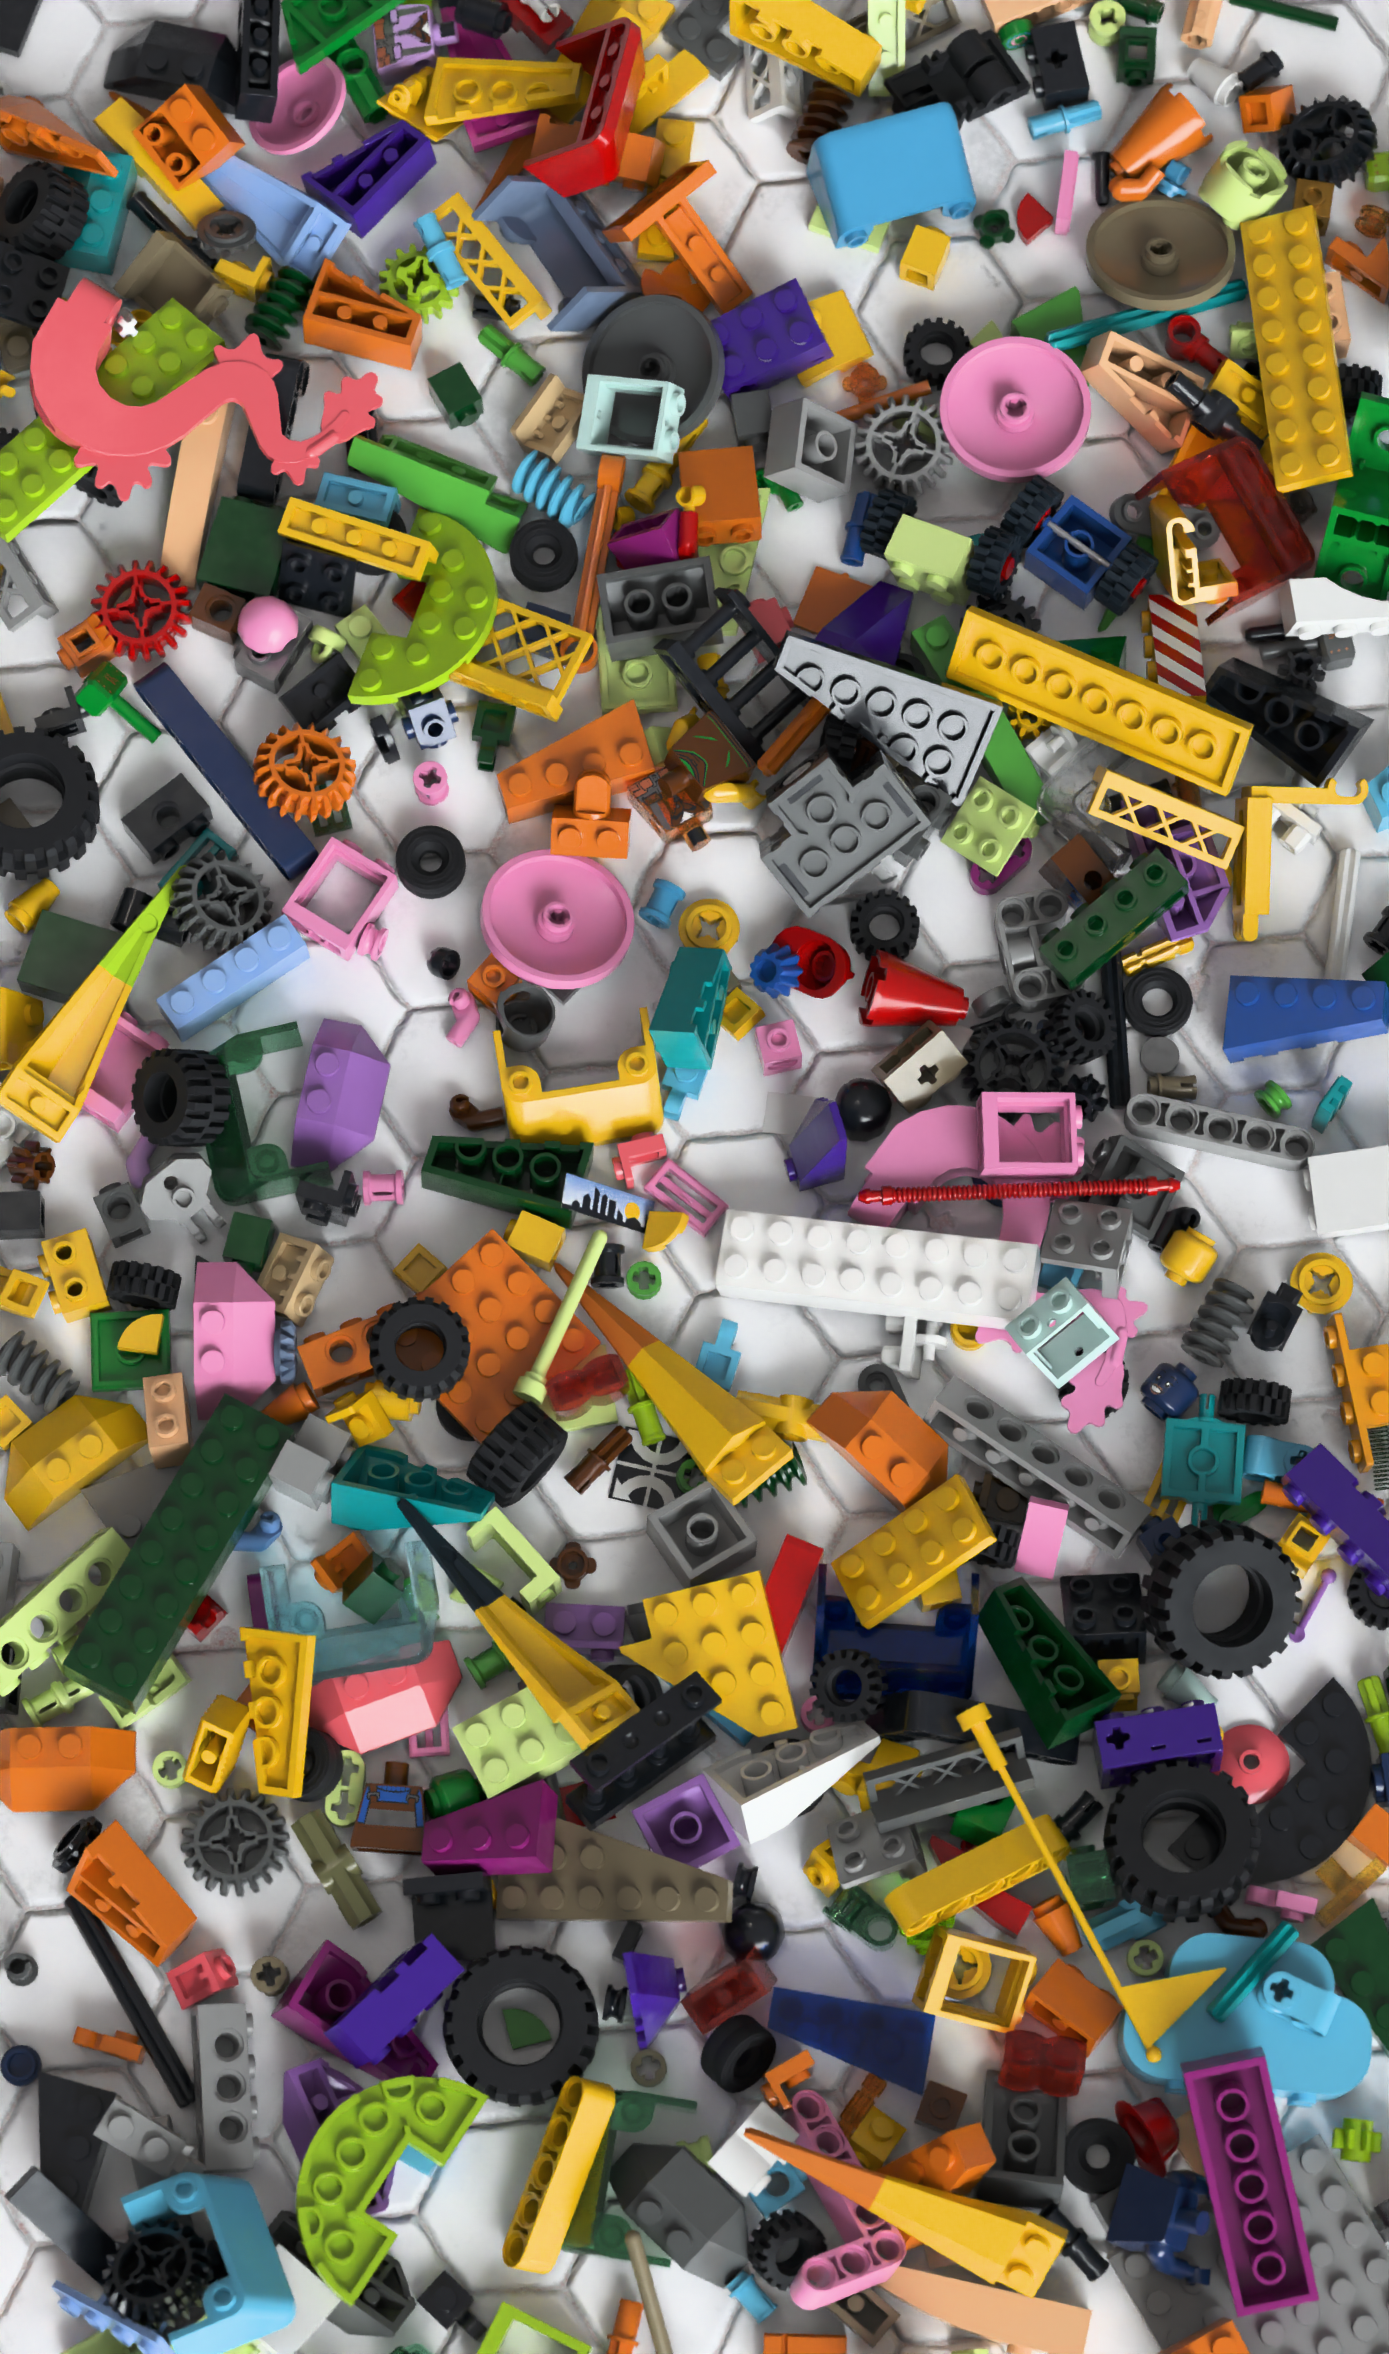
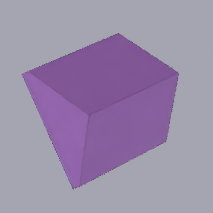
[631,1773,741,1868]

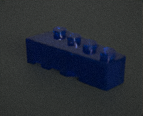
[767,1985,936,2096]

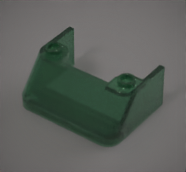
[205,1021,334,1206]
[561,2089,698,2271]

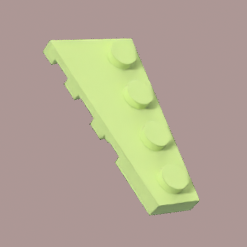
[698,488,771,636]

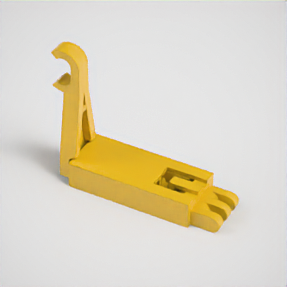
[1232,778,1368,941]

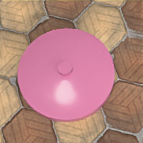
[940,336,1091,483]
[480,849,634,989]

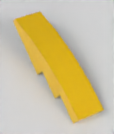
[93,97,224,231]

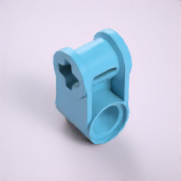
[1243,1435,1313,1483]
[1257,1971,1341,2037]

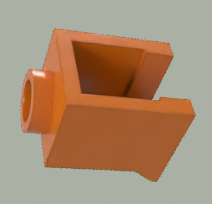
[56,612,116,679]

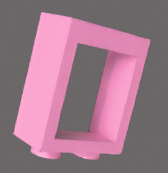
[281,837,399,961]
[976,1092,1084,1179]

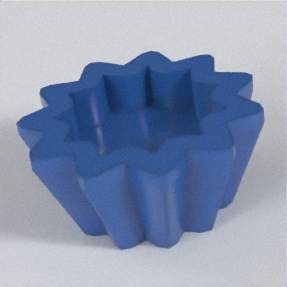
[750,943,803,999]

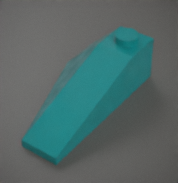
[331,1445,495,1531]

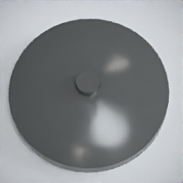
[582,295,725,446]

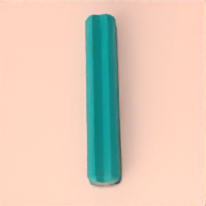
[1206,1920,1299,2023]

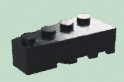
[1205,657,1374,788]

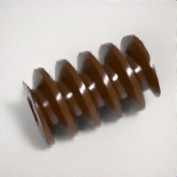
[786,81,854,164]

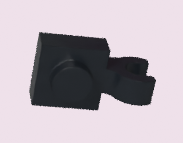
[416,2270,487,2341]

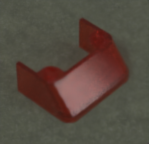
[1134,436,1315,626]

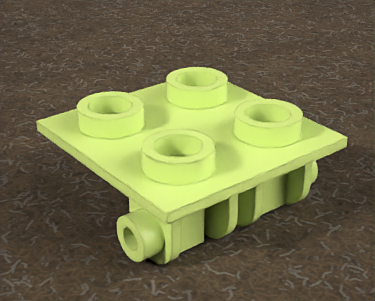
[940,776,1040,877]

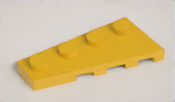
[424,57,584,126]
[239,1627,316,1798]

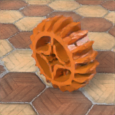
[252,721,356,823]

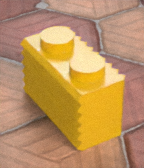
[182,1695,252,1794]

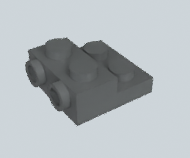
[1078,1134,1185,1242]

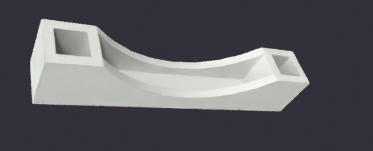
[1278,577,1389,640]

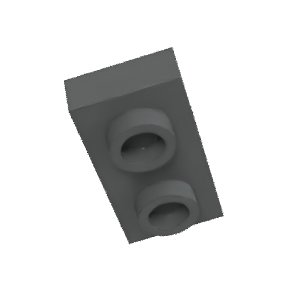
[894,784,953,868]

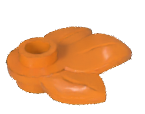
[640,258,710,313]

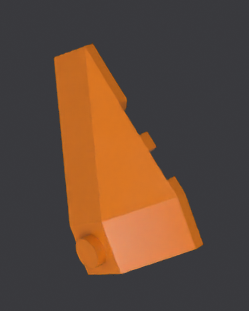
[0,95,119,178]

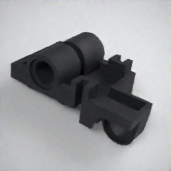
[884,29,1031,131]

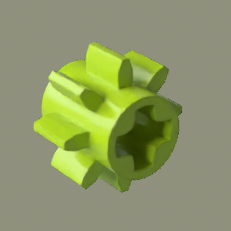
[1331,2118,1382,2163]

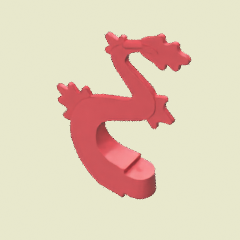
[29,277,383,502]

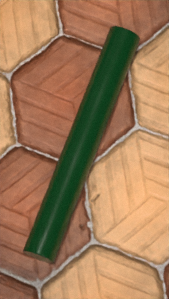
[1229,0,1339,32]

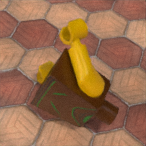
[658,706,766,809]

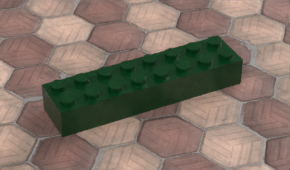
[62,1393,295,1714]

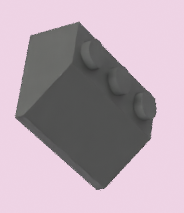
[596,556,724,662]

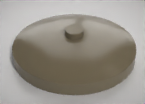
[1085,195,1236,311]

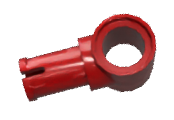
[1165,315,1234,375]

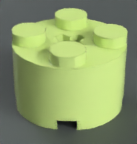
[1198,140,1288,230]

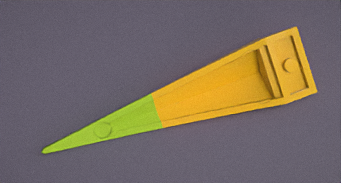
[0,865,187,1143]

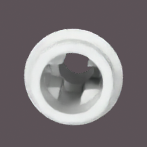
[1187,57,1243,107]

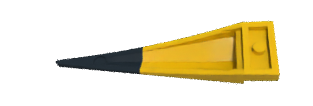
[397,1498,640,1750]

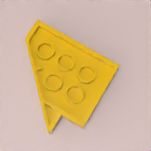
[619,1570,799,1738]

